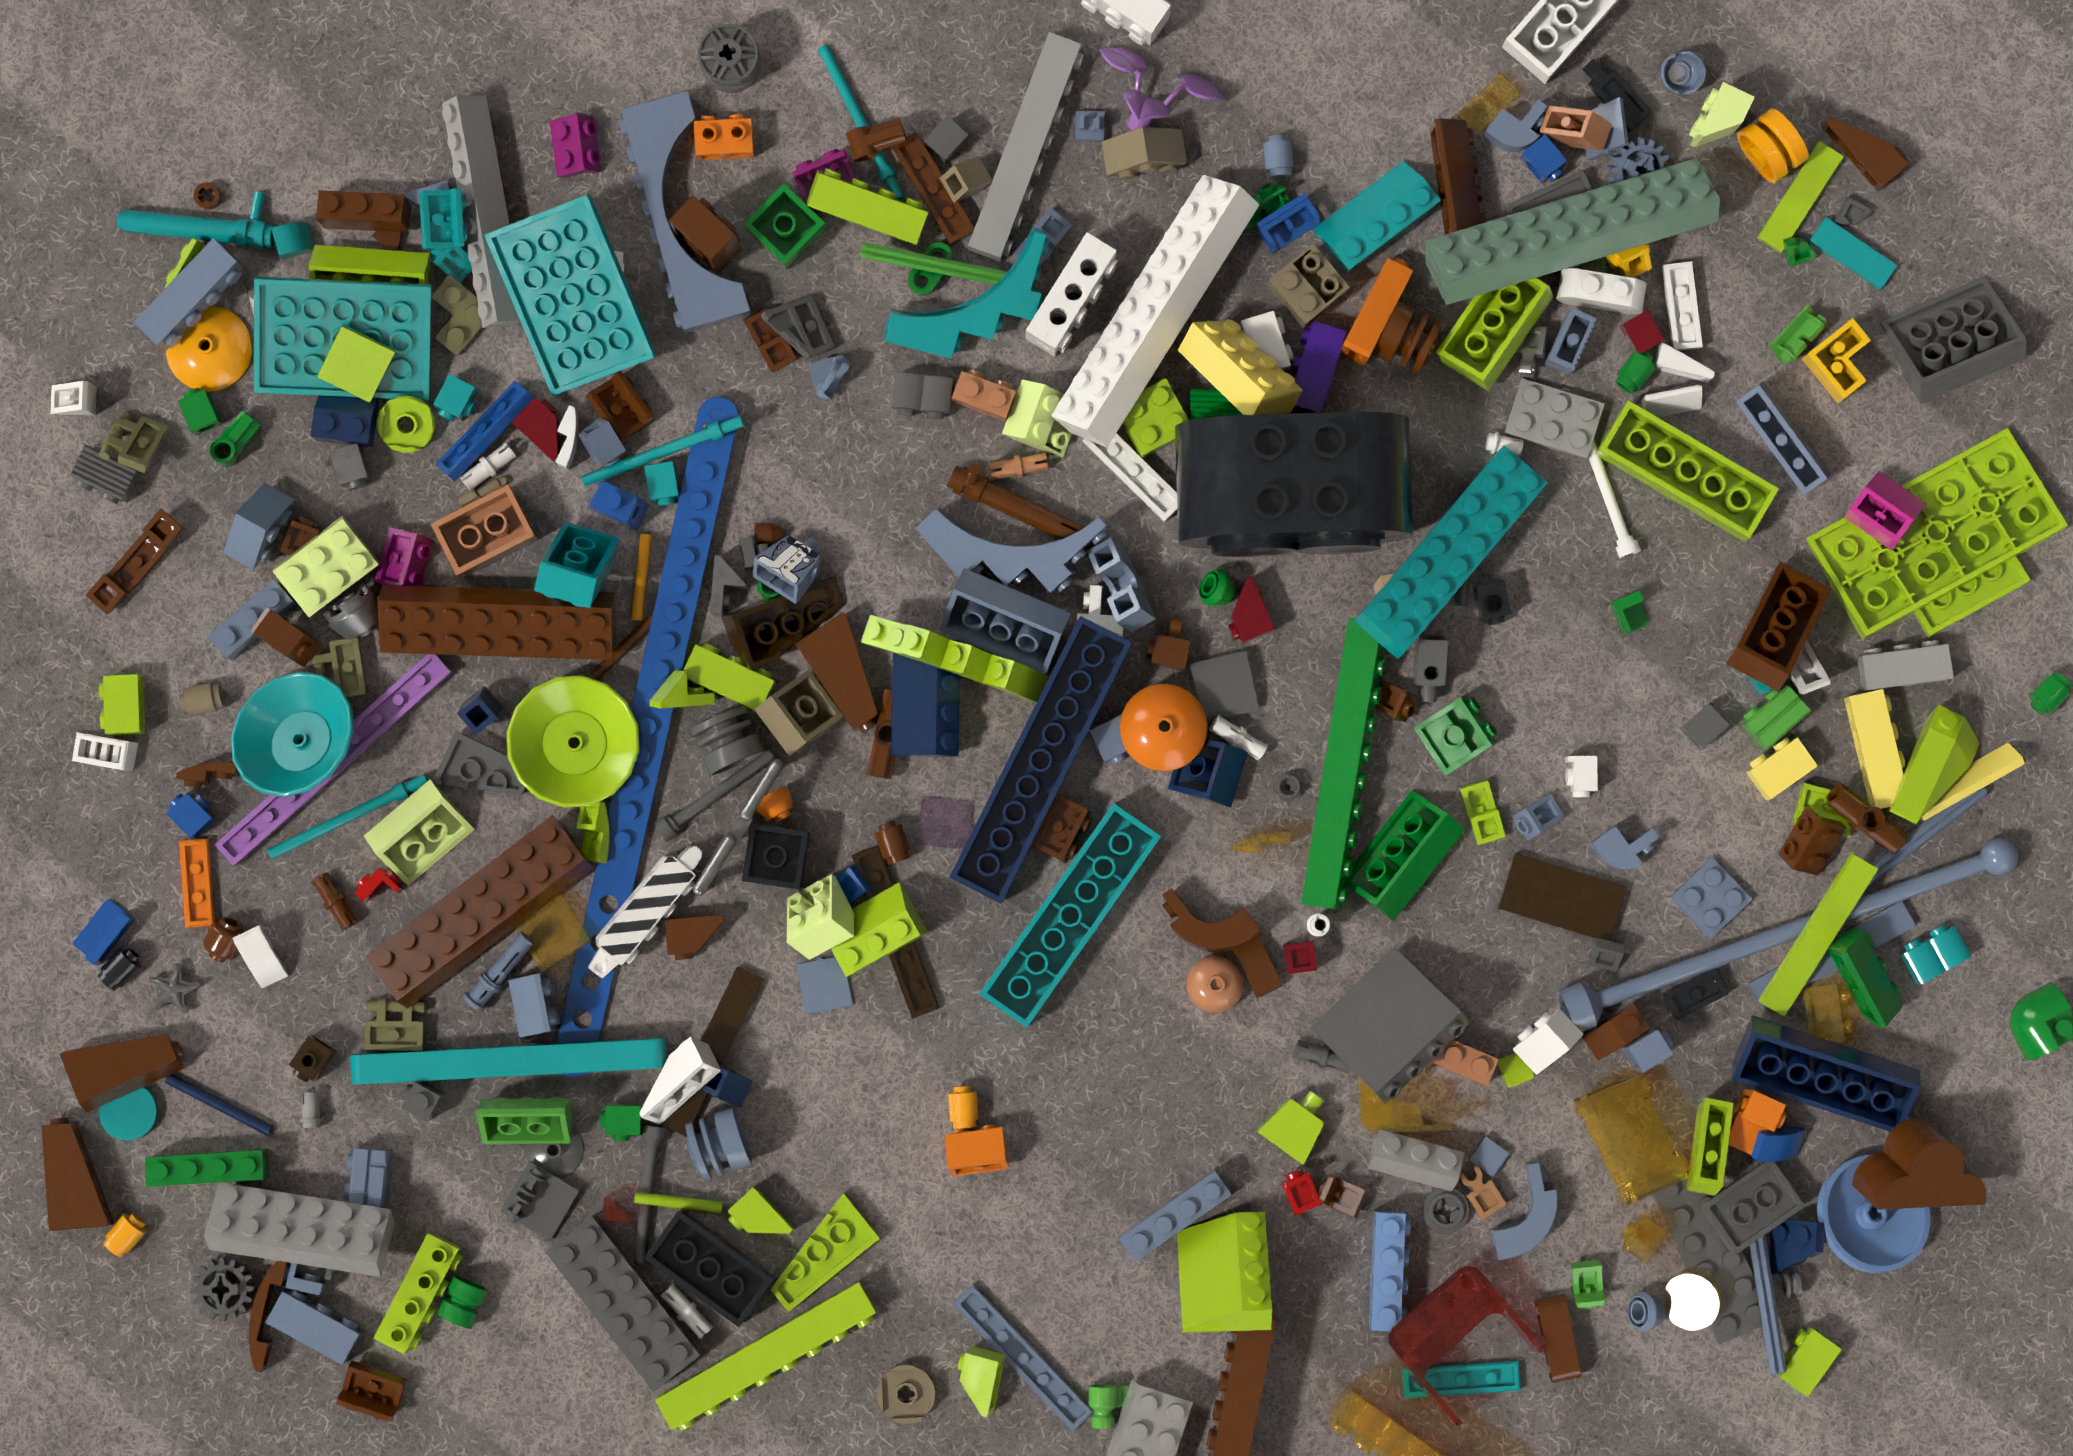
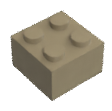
[755,670,843,756]

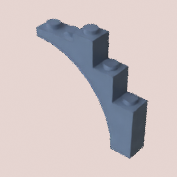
[915,508,1110,593]

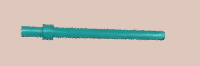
[818,44,905,200]
[581,415,745,486]
[267,774,428,859]

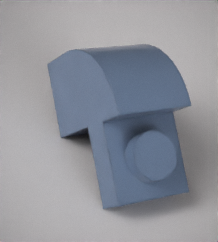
[1483,99,1547,152]
[1589,826,1660,870]

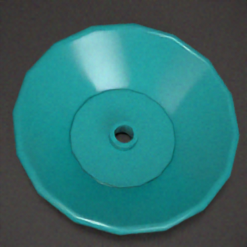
[231,671,354,797]

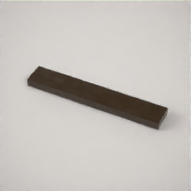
[852,846,940,1019]
[661,967,764,1137]

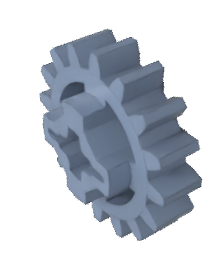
[1606,136,1669,183]

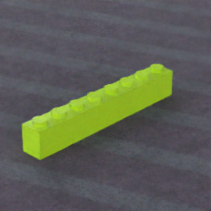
[655,1280,877,1431]

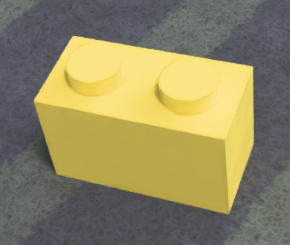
[1746,737,1818,800]

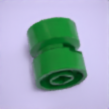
[437,1276,489,1329]

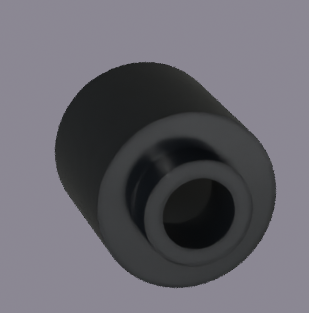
[98,947,142,991]

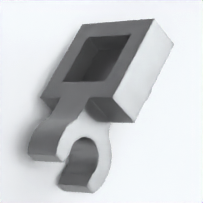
[1515,326,1549,379]

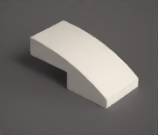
[556,405,579,470]
[233,925,288,988]

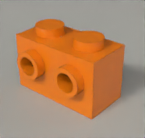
[694,114,755,161]
[944,1125,1009,1177]

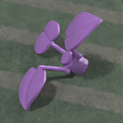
[1098,47,1227,130]

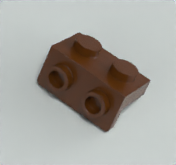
[586,371,653,442]
[1779,807,1847,876]
[336,1360,407,1422]

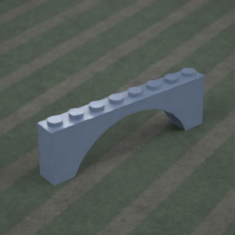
[618,91,751,334]

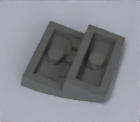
[1189,649,1259,722]

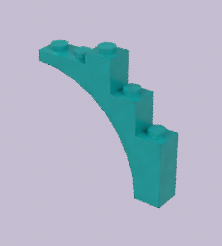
[883,227,1049,359]

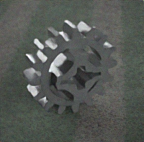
[190,1257,256,1321]

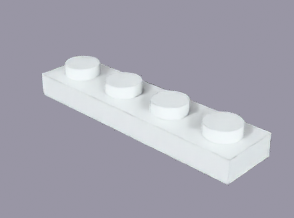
[1082,433,1178,522]

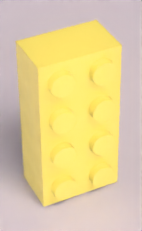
[1178,319,1303,415]

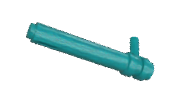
[117,192,275,250]

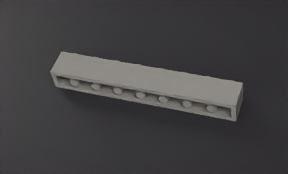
[968,32,1085,262]
[442,95,521,328]

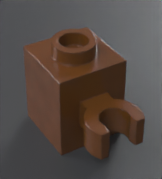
[1146,617,1191,671]

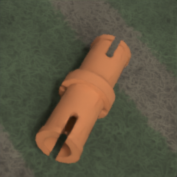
[988,452,1048,481]

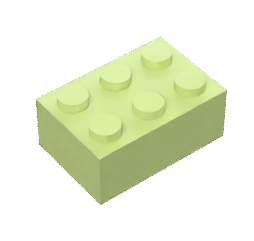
[273,515,379,617]

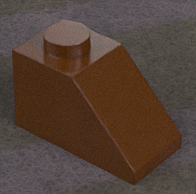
[250,607,322,667]
[665,915,725,960]
[1582,1004,1650,1060]

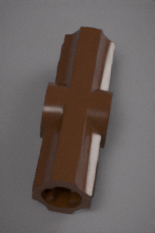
[866,689,896,780]
[1826,783,1907,854]

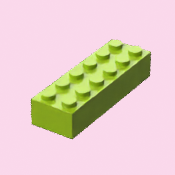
[1595,400,1779,542]

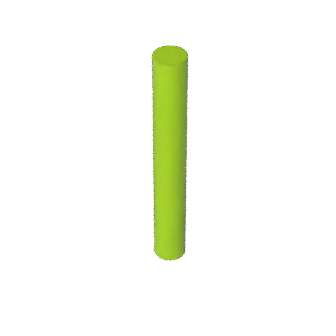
[634,1192,723,1213]

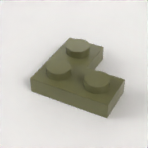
[431,274,482,356]

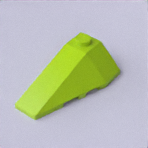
[1890,705,1980,824]

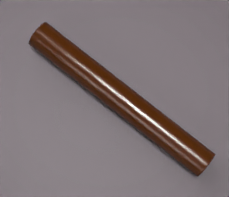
[590,612,653,680]

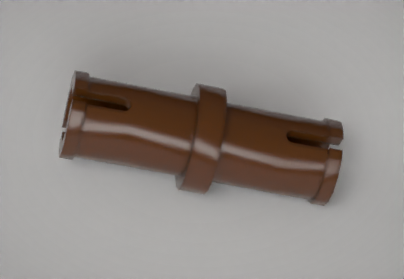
[311,872,358,931]

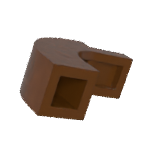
[1162,888,1262,953]

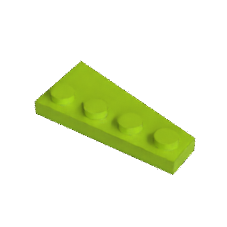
[770,1193,880,1312]

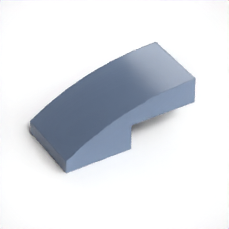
[1012,208,1073,267]

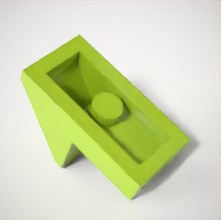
[649,670,715,708]

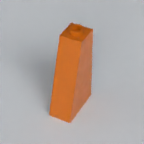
[1340,257,1413,366]

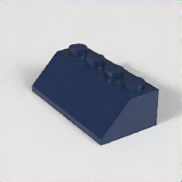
[891,640,960,758]

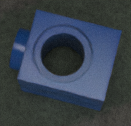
[1520,134,1567,184]

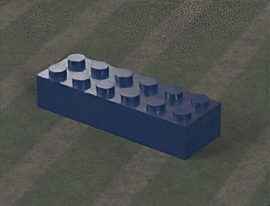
[1732,1015,1921,1132]

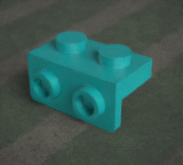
[419,188,468,249]

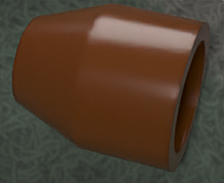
[754,522,782,545]

